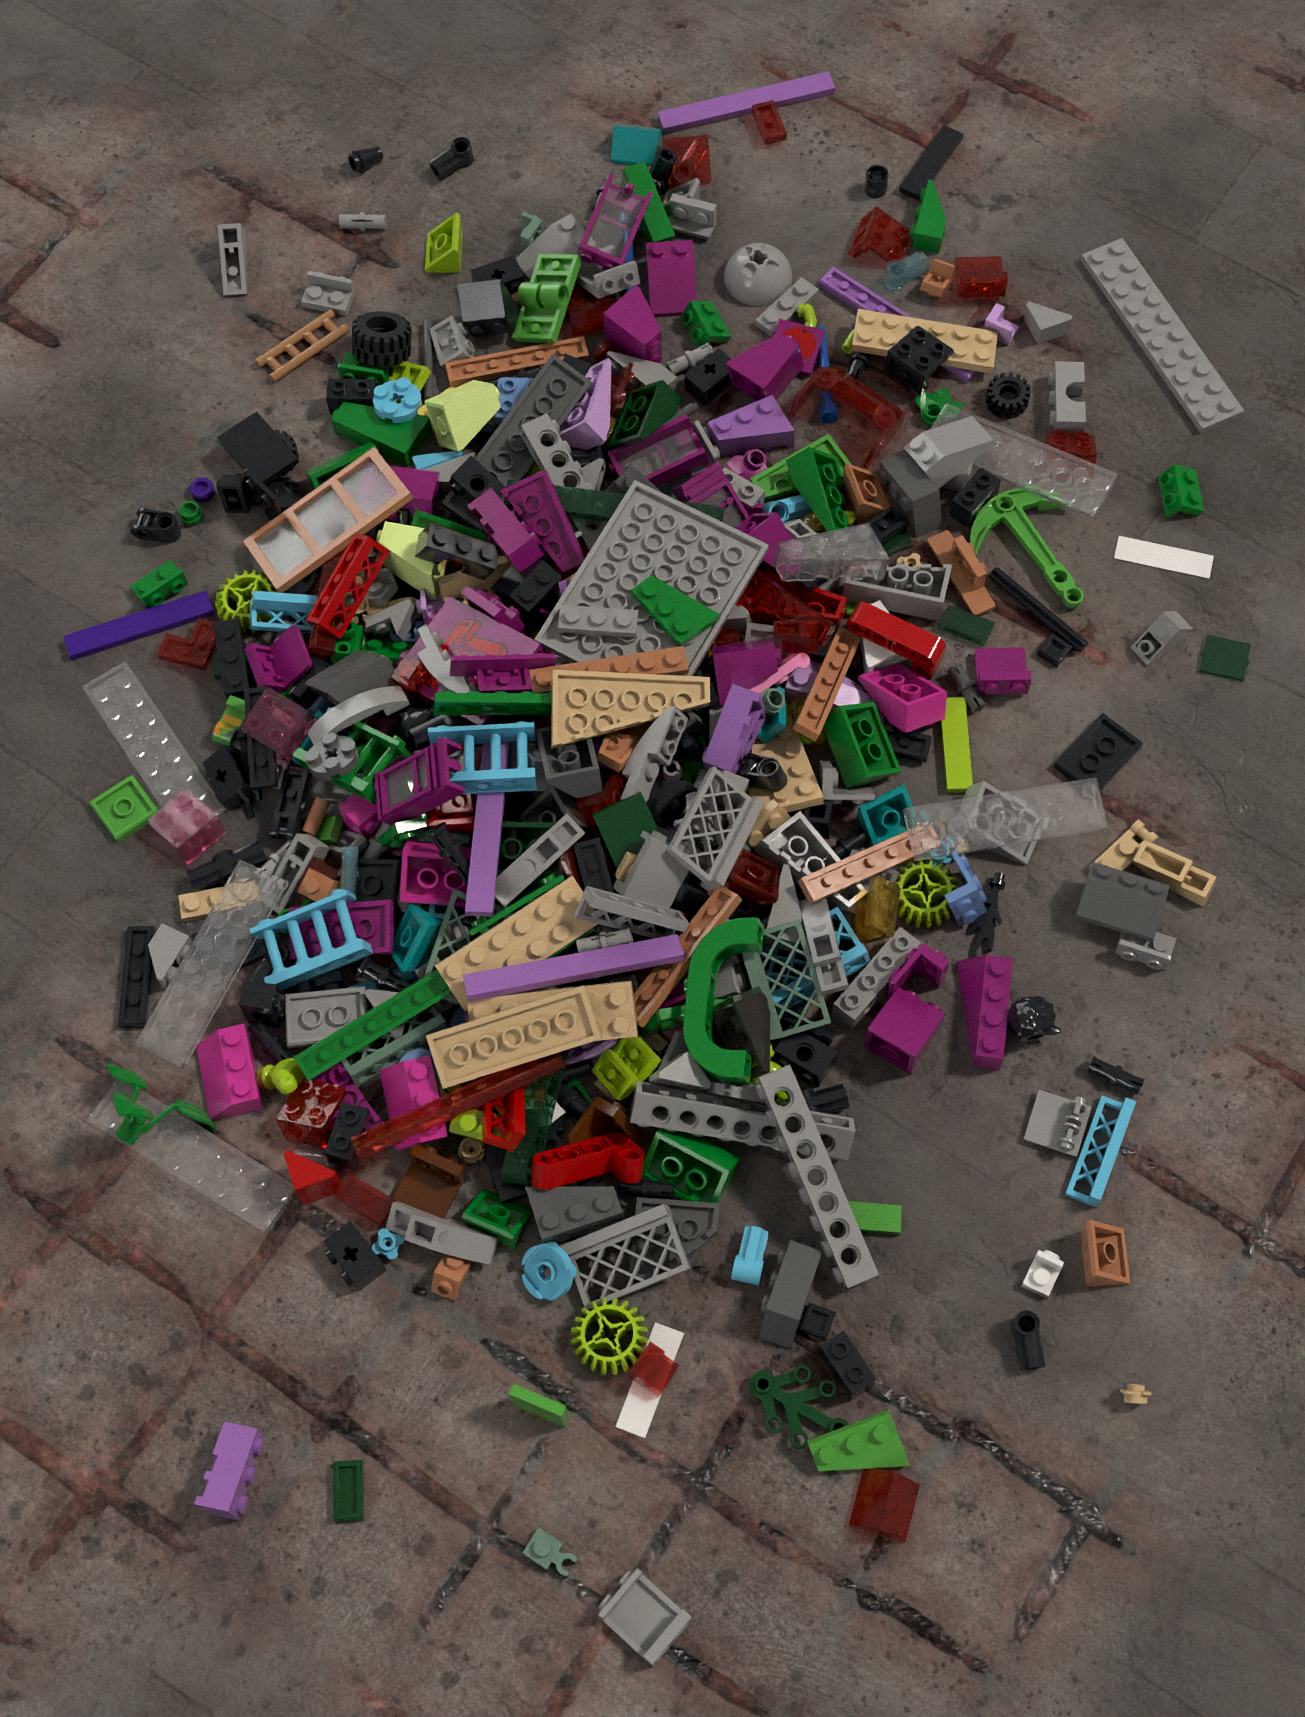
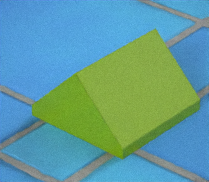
[425,212,463,273]

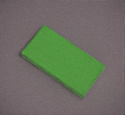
[848,1201,902,1235]

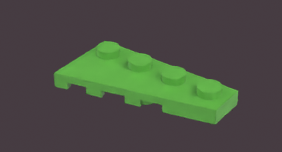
[749,433,852,501]

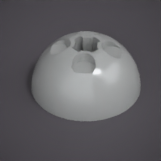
[724,243,792,306]

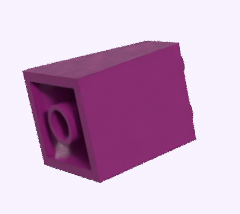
[603,285,662,363]
[726,332,804,401]
[735,512,806,578]
[712,638,782,705]
[864,987,945,1075]

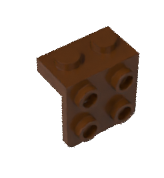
[566,1096,644,1145]
[393,1144,466,1219]

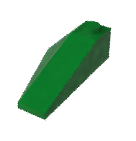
[786,447,848,539]

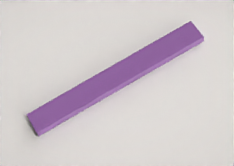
[657,71,835,134]
[819,266,978,383]
[465,742,511,917]
[463,934,684,1002]

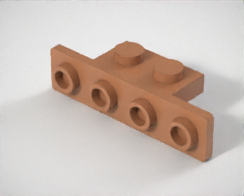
[927,530,995,617]

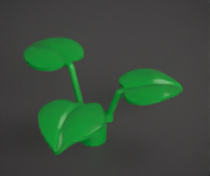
[106,1064,217,1145]

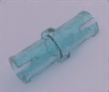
[338,846,359,895]

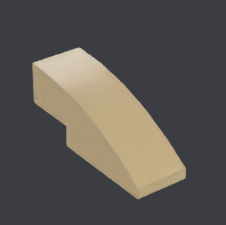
[1133,840,1216,907]

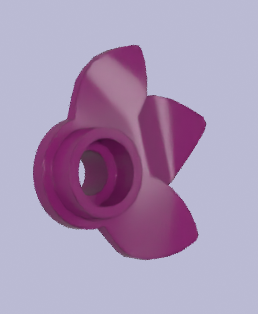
[726,449,768,481]

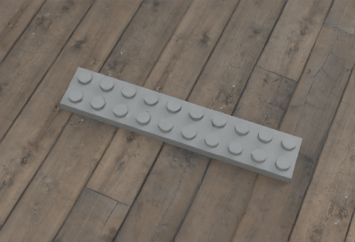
[1081,238,1244,434]

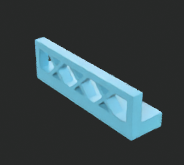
[250,591,353,636]
[1065,1096,1136,1208]

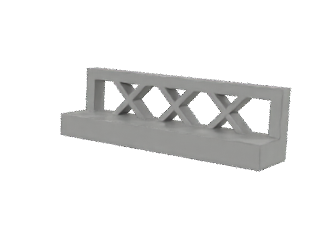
[574,886,689,939]

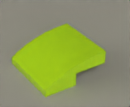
[592,1035,661,1101]

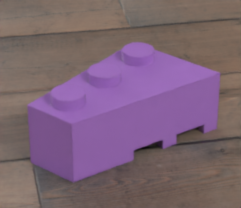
[708,395,795,456]
[702,684,767,774]
[194,1422,264,1521]

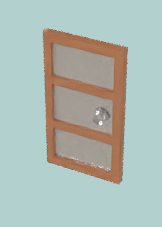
[243,447,414,593]

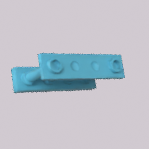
[428,721,537,794]
[249,889,373,991]

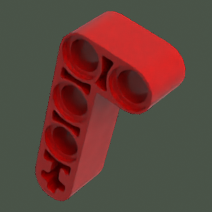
[846,602,946,680]
[531,1132,644,1190]

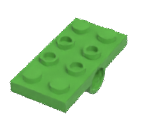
[512,254,582,344]

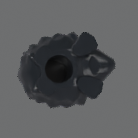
[395,706,434,752]
[1007,996,1061,1045]

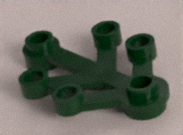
[749,1365,849,1449]

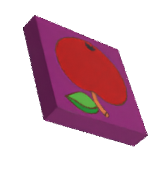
[774,318,825,376]

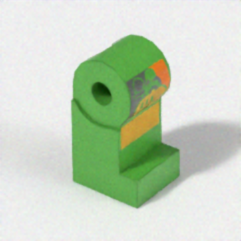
[212,695,246,748]

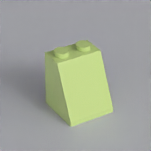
[424,380,501,451]
[376,521,448,600]

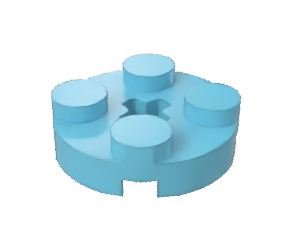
[373,378,422,423]
[521,1242,577,1300]

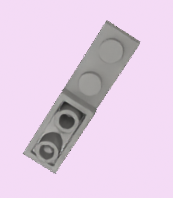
[417,624,478,693]
[621,706,688,802]
[495,814,585,907]
[799,898,849,995]
[386,1201,499,1264]

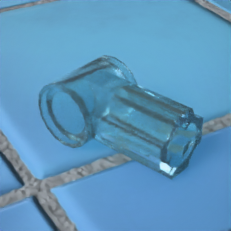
[884,252,930,292]

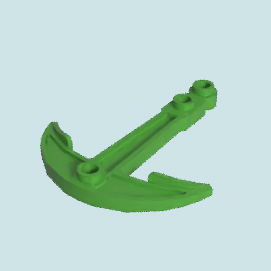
[970,487,1084,609]

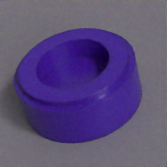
[189,477,215,503]

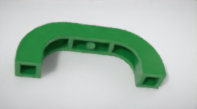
[681,918,764,1085]

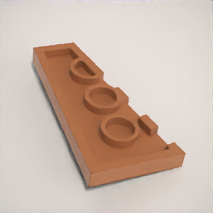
[597,720,655,772]

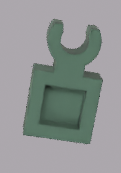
[523,1527,578,1577]

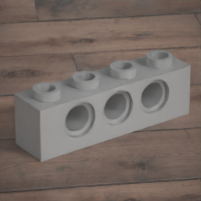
[832,927,921,1031]

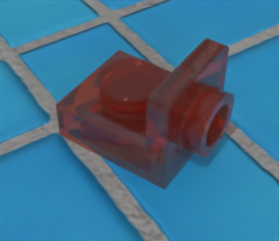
[391,657,430,693]

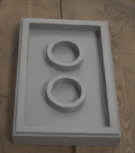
[285,986,367,1048]

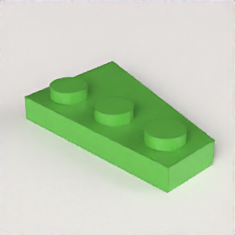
[807,1409,910,1471]

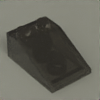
[713,986,770,1080]

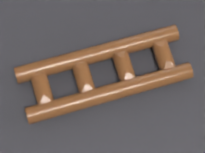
[255,309,349,383]

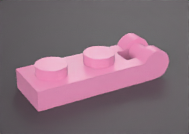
[749,653,810,694]

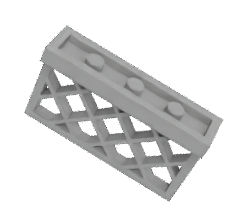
[667,766,765,891]
[561,1204,691,1310]

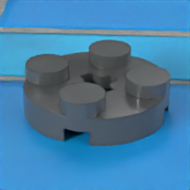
[305,733,359,780]

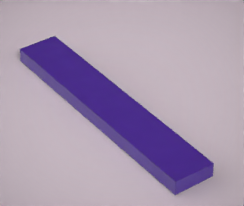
[63,590,215,660]

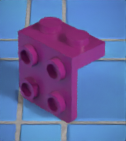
[244,625,312,694]
[974,647,1032,695]
[886,943,949,1000]

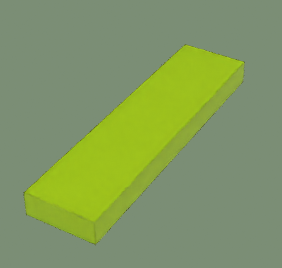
[941,697,973,793]

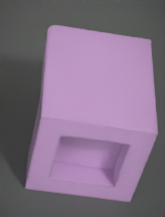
[984,303,1019,346]

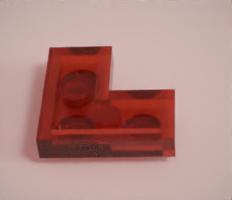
[157,618,216,671]

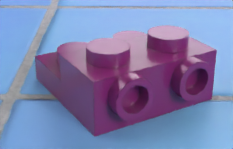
[460,585,525,632]

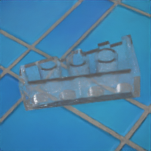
[773,523,890,581]

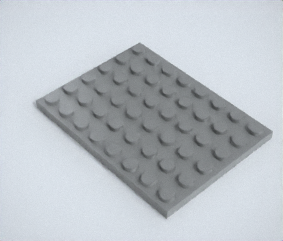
[534,480,769,676]

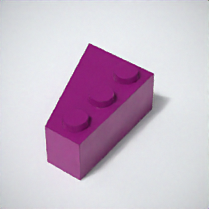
[467,488,544,573]

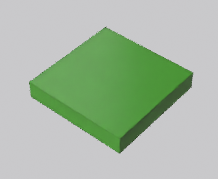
[89,775,161,843]
[509,1384,569,1428]

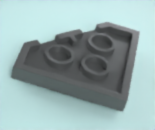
[628,1197,721,1284]

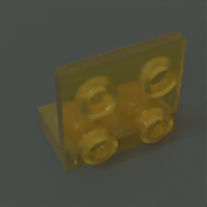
[856,876,901,944]

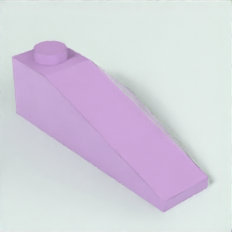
[785,660,885,723]

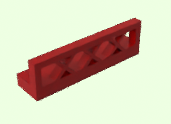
[306,533,390,639]
[482,1064,525,1152]

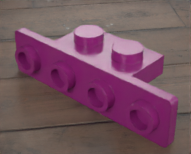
[450,653,556,693]

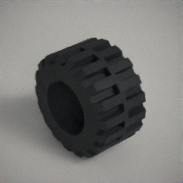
[352,311,411,367]

